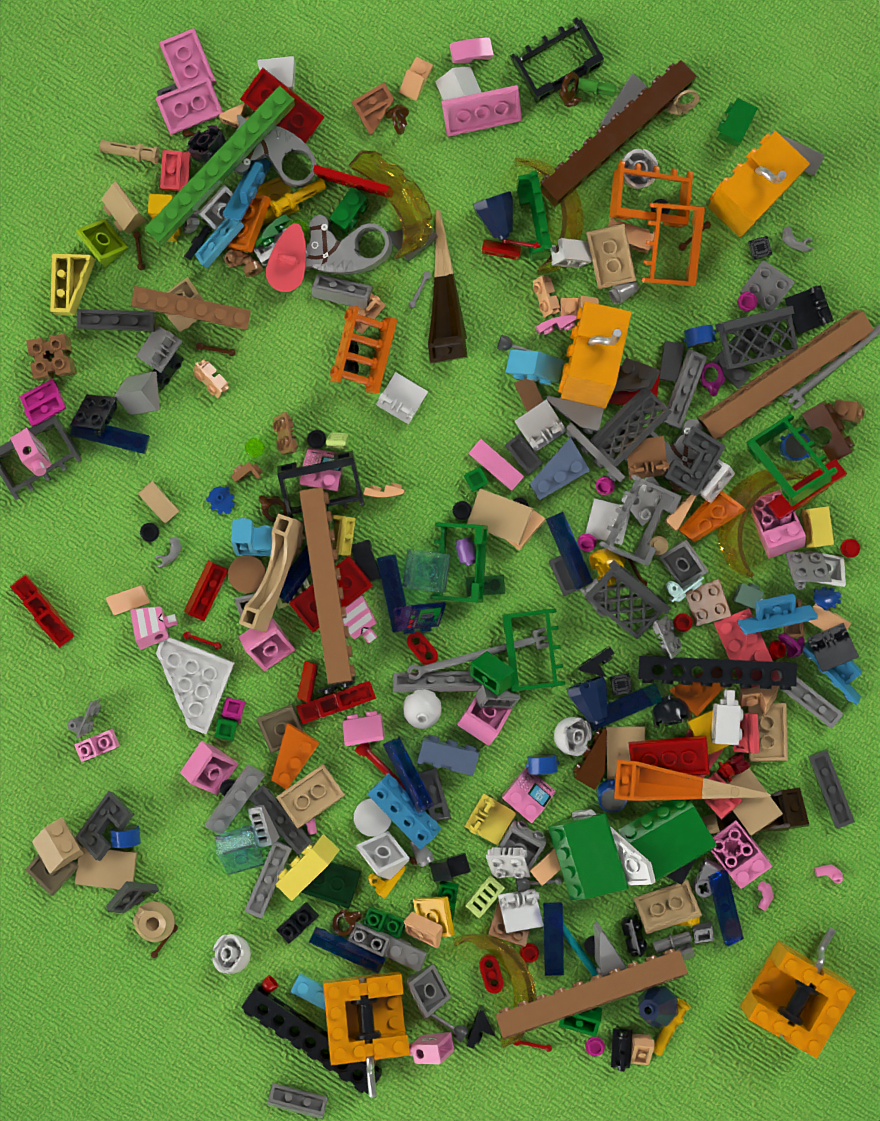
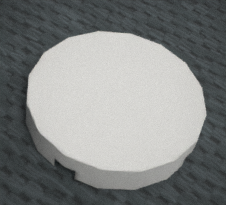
[354,798,392,836]

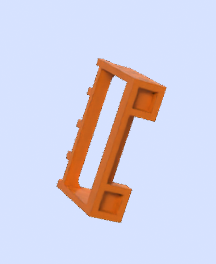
[609,160,693,228]
[641,203,705,286]

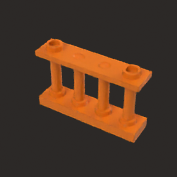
[330,306,398,394]

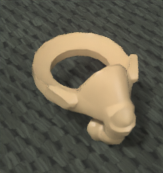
[667,90,699,115]

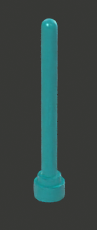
[547,909,599,977]

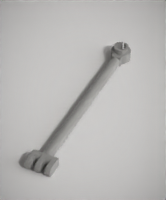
[782,324,880,410]
[407,627,549,680]

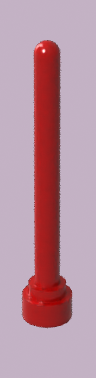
[354,742,426,810]

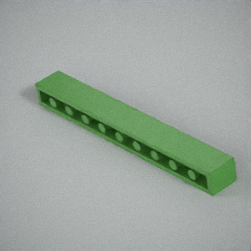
[145,86,295,246]

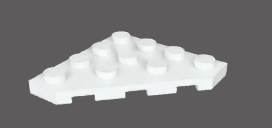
[156,637,235,734]
[572,809,656,885]

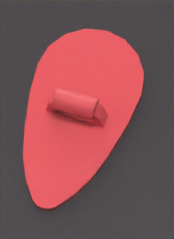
[266,223,306,292]

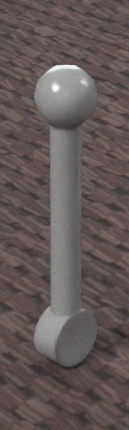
[409,272,431,308]

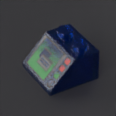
[393,602,446,634]

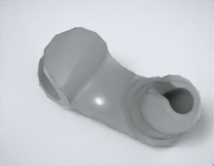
[782,227,813,252]
[154,537,182,567]

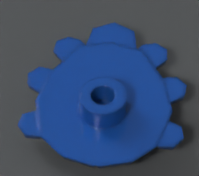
[206,487,235,514]
[813,586,841,611]

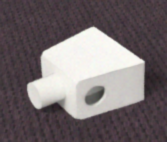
[257,56,296,91]

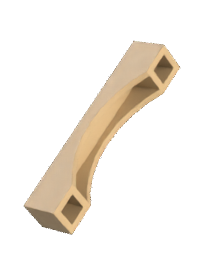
[239,514,304,632]

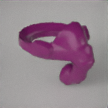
[700,362,726,397]
[778,633,805,658]

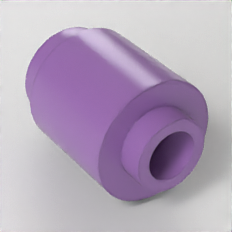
[455,537,476,566]

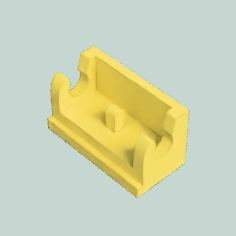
[801,506,834,548]
[332,515,356,556]

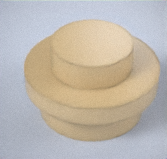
[649,536,668,555]

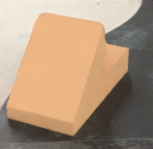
[399,57,433,101]
[219,103,249,129]
[560,296,599,317]
[738,686,779,715]
[630,1034,654,1065]

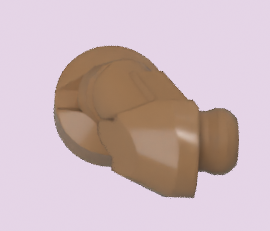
[224,249,264,277]

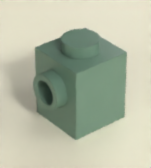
[732,583,764,610]

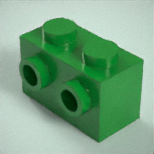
[717,98,758,148]
[330,186,369,234]
[470,651,515,696]
[559,1007,602,1037]

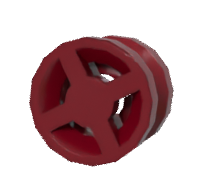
[726,752,751,775]

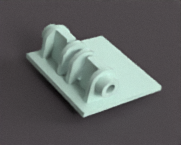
[666,576,704,602]

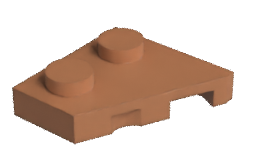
[351,82,394,135]

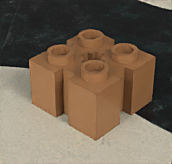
[26,334,76,381]

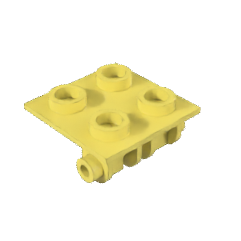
[464,793,517,846]

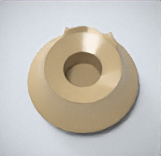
[132,902,175,942]

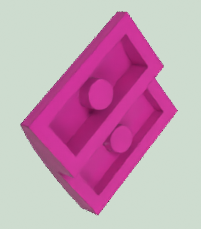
[19,378,67,427]

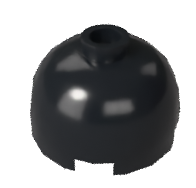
[187,125,226,164]
[652,695,692,728]

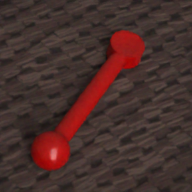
[502,239,541,249]
[183,631,221,649]
[513,1037,552,1052]

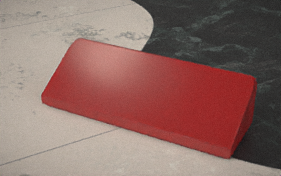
[184,560,229,621]

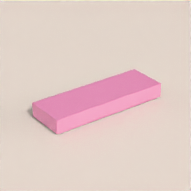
[468,439,524,491]

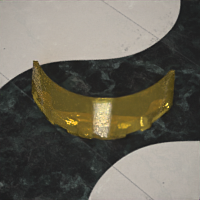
[349,150,433,259]
[514,157,584,275]
[718,468,807,578]
[453,934,536,1048]

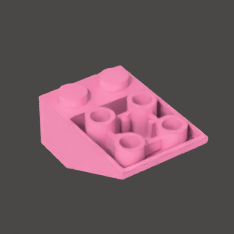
[747,490,806,559]
[711,820,772,889]

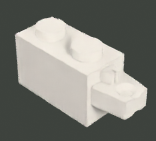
[711,689,743,745]

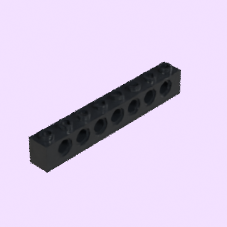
[638,656,797,690]
[241,983,382,1095]

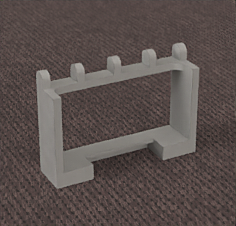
[599,474,682,566]

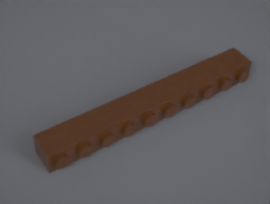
[540,60,697,207]

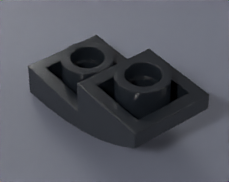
[352,539,381,582]
[276,902,319,944]

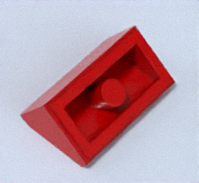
[482,239,521,260]
[297,661,319,702]

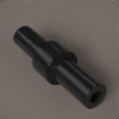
[184,225,212,261]

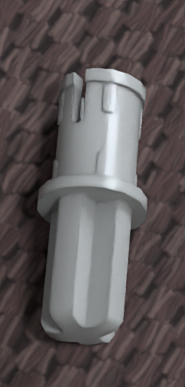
[653,931,692,954]

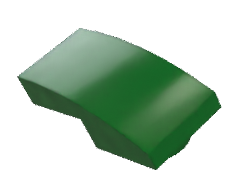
[255,214,290,248]
[437,881,459,922]
[362,907,405,939]

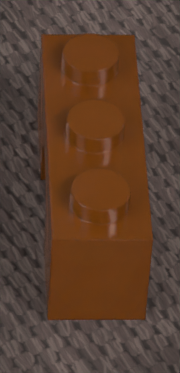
[802,400,855,462]

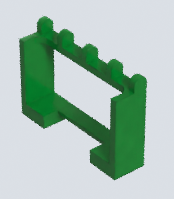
[516,171,553,262]
[746,414,838,506]
[430,522,488,603]
[502,608,565,692]

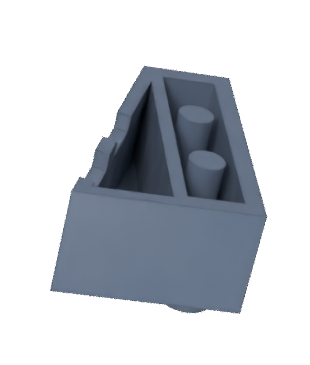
[529,437,590,501]
[417,734,479,776]

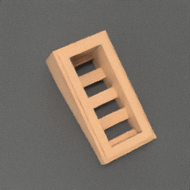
[664,494,696,531]

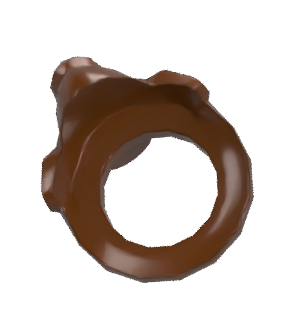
[559,72,581,107]
[385,104,409,135]
[258,495,287,522]
[333,910,362,936]

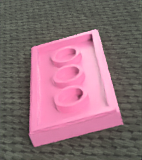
[441,85,522,137]

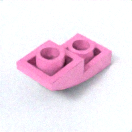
[449,38,493,63]
[536,315,577,336]
[74,729,120,762]

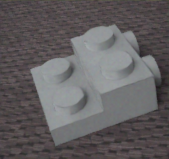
[497,820,547,870]

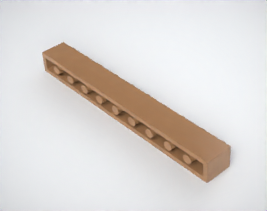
[697,309,874,439]
[299,487,356,684]
[495,949,688,1040]

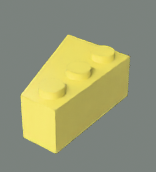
[50,254,96,316]
[275,834,340,901]

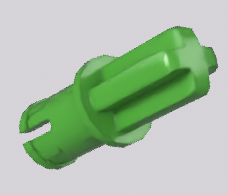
[577,78,617,97]

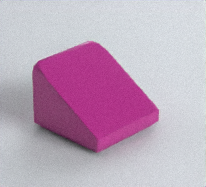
[222,698,245,724]

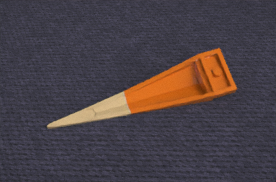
[614,760,771,801]

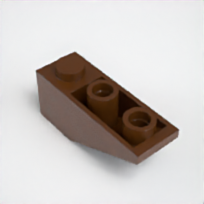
[573,727,607,790]

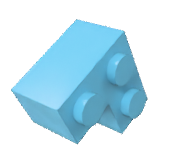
[506,350,563,385]
[231,518,273,556]

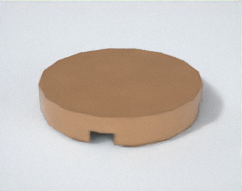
[228,556,266,593]

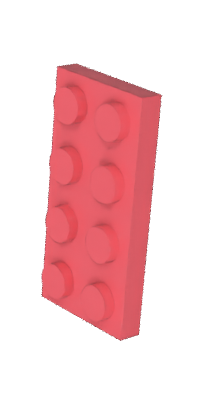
[713,608,780,689]

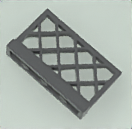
[715,306,798,369]
[589,389,672,467]
[585,560,671,639]

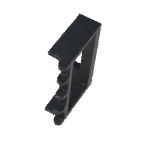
[510,17,604,103]
[277,450,365,518]

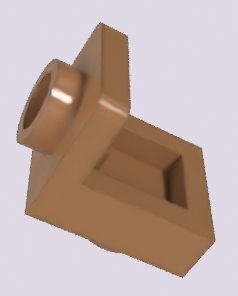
[833,400,865,424]
[231,462,263,483]

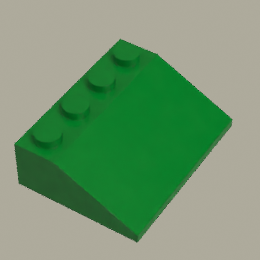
[618,799,717,885]
[548,813,629,901]

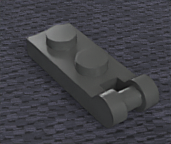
[418,767,451,823]

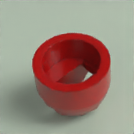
[262,975,278,992]

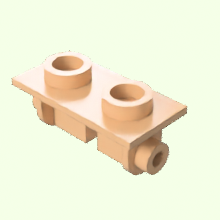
[532,275,560,318]
[354,293,386,334]
[193,359,230,399]

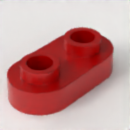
[407,631,438,665]
[479,954,504,994]

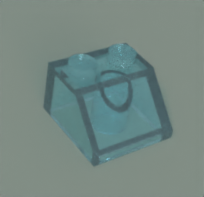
[402,548,450,593]
[215,825,265,875]

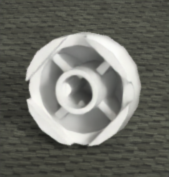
[621,149,658,189]
[403,689,441,729]
[554,717,592,756]
[212,934,251,974]

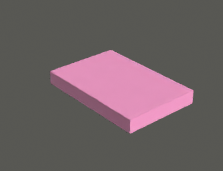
[159,28,217,89]
[155,77,223,135]

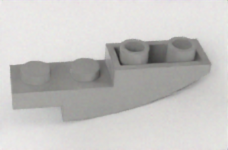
[348,922,428,972]

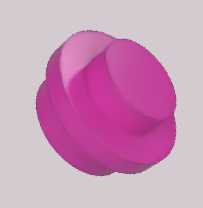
[738,292,757,311]
[596,476,615,495]
[578,534,597,551]
[585,1036,605,1056]

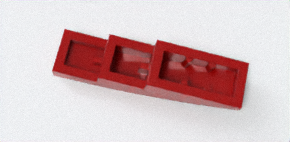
[768,458,847,520]
[10,573,75,648]
[295,680,376,724]

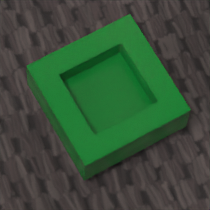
[463,467,489,492]
[214,717,238,741]

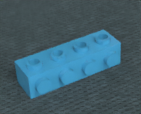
[367,773,442,850]

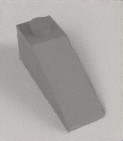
[546,396,604,435]
[594,921,627,977]

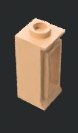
[608,218,654,254]

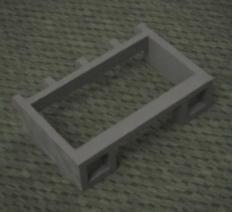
[0,415,82,500]

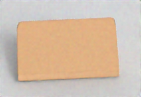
[106,585,150,615]
[404,912,443,948]

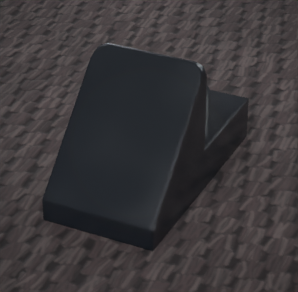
[577,646,614,677]
[429,852,471,882]
[466,1005,495,1049]

